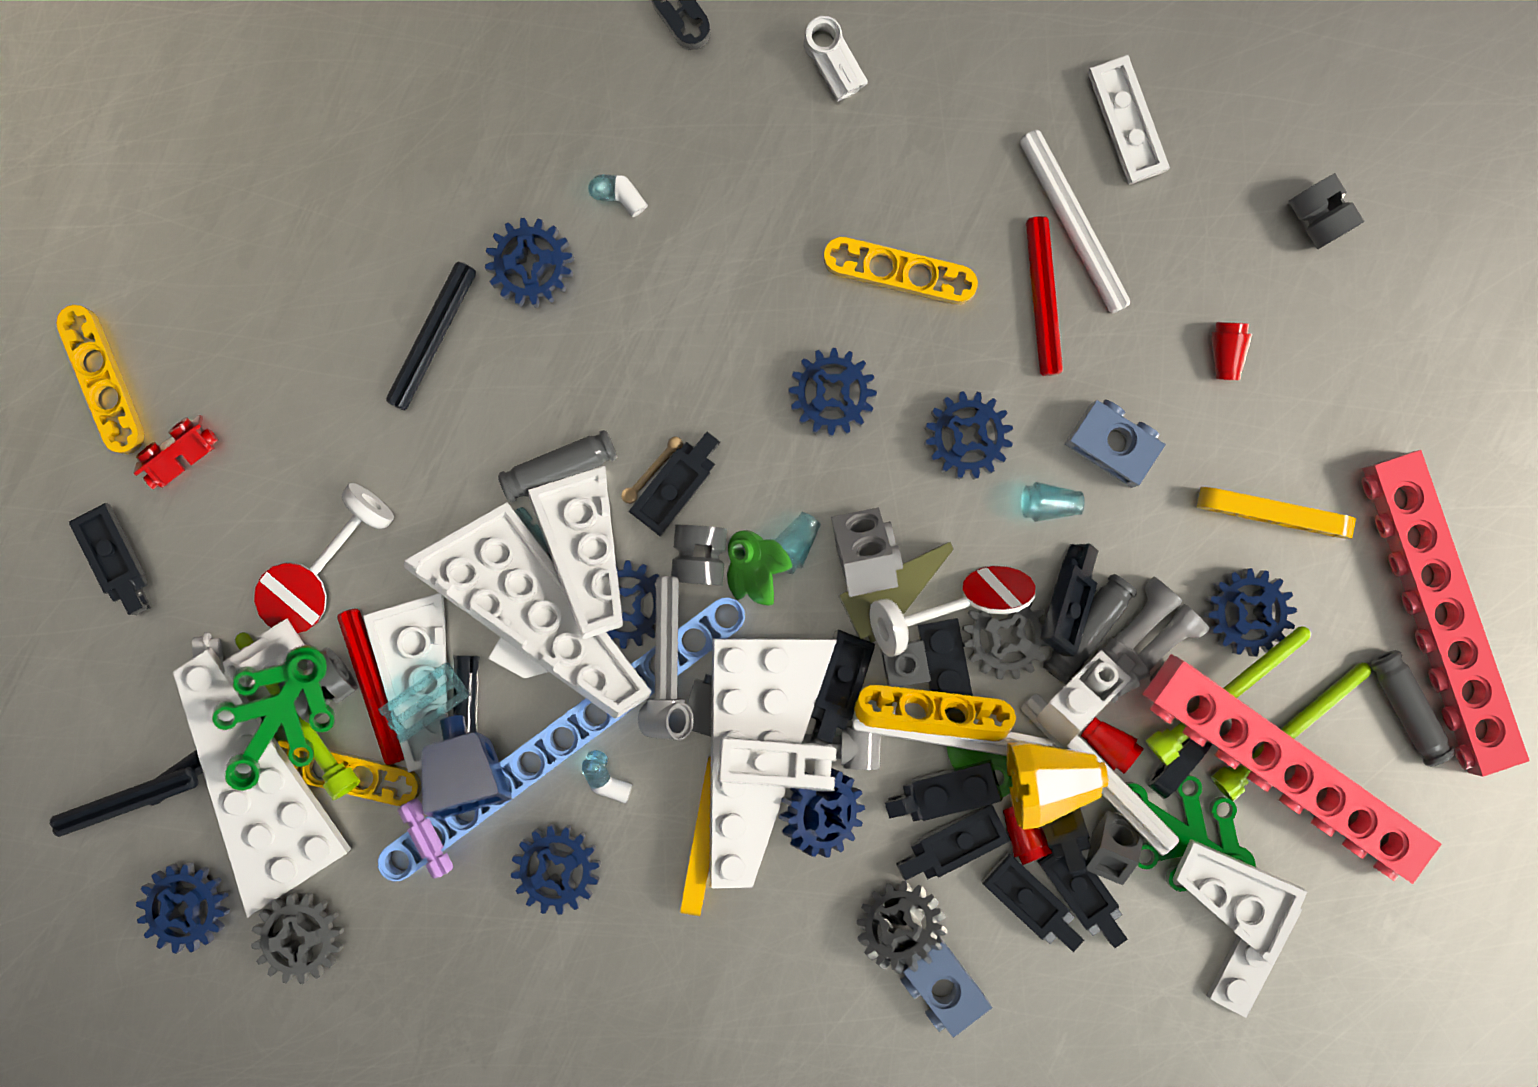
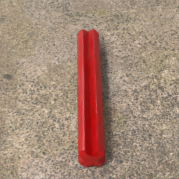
[1026,216,1063,376]
[337,609,405,765]

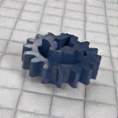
[485,217,574,308]
[788,348,877,437]
[924,391,1013,480]
[606,560,660,649]
[1204,568,1297,657]
[779,768,865,858]
[511,824,601,915]
[136,862,230,954]

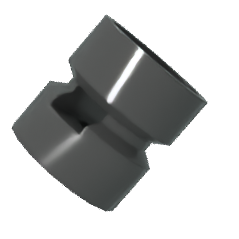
[1289,173,1365,250]
[671,525,727,586]
[278,647,358,723]

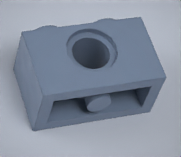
[1065,399,1166,488]
[900,936,992,1038]

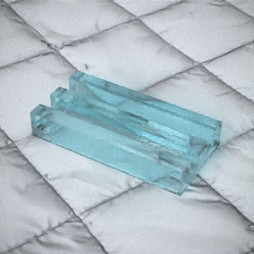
[378,662,471,743]

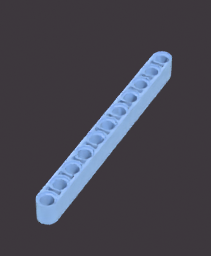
[378,598,745,882]

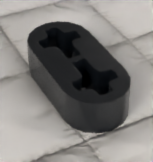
[652,0,710,50]
[1147,738,1212,799]

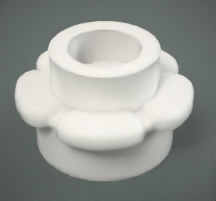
[192,632,223,662]

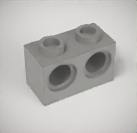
[831,507,903,597]

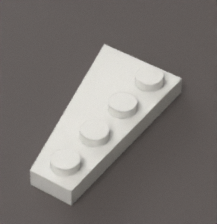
[528,466,623,640]
[363,593,449,772]

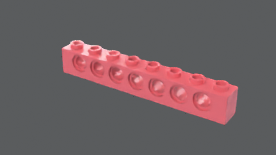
[1362,450,1530,777]
[1142,654,1442,884]

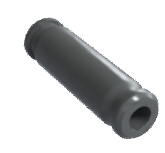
[498,430,617,502]
[1043,574,1137,684]
[1370,650,1455,767]

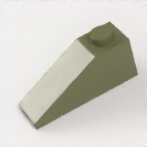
[838,542,954,643]

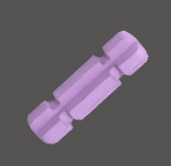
[398,799,453,878]

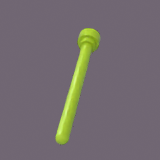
[1145,626,1311,766]
[235,632,360,800]
[1211,662,1371,801]

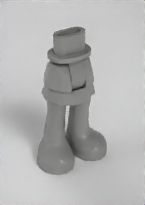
[1097,576,1210,703]

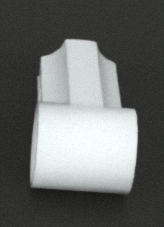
[804,16,868,102]
[223,618,305,686]

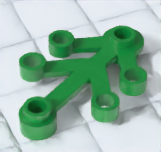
[212,645,335,791]
[1125,775,1256,892]

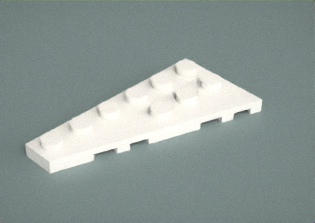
[404,502,651,719]
[709,639,837,888]
[173,647,351,918]

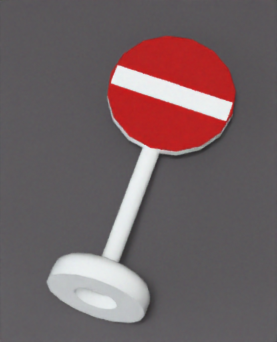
[254,483,394,633]
[870,566,1036,657]

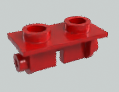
[133,415,218,490]

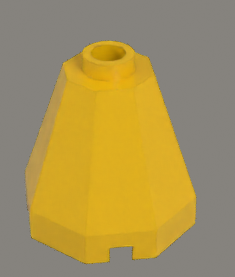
[1006,741,1108,829]

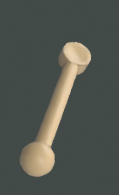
[621,437,683,504]

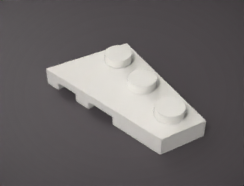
[1174,839,1307,966]

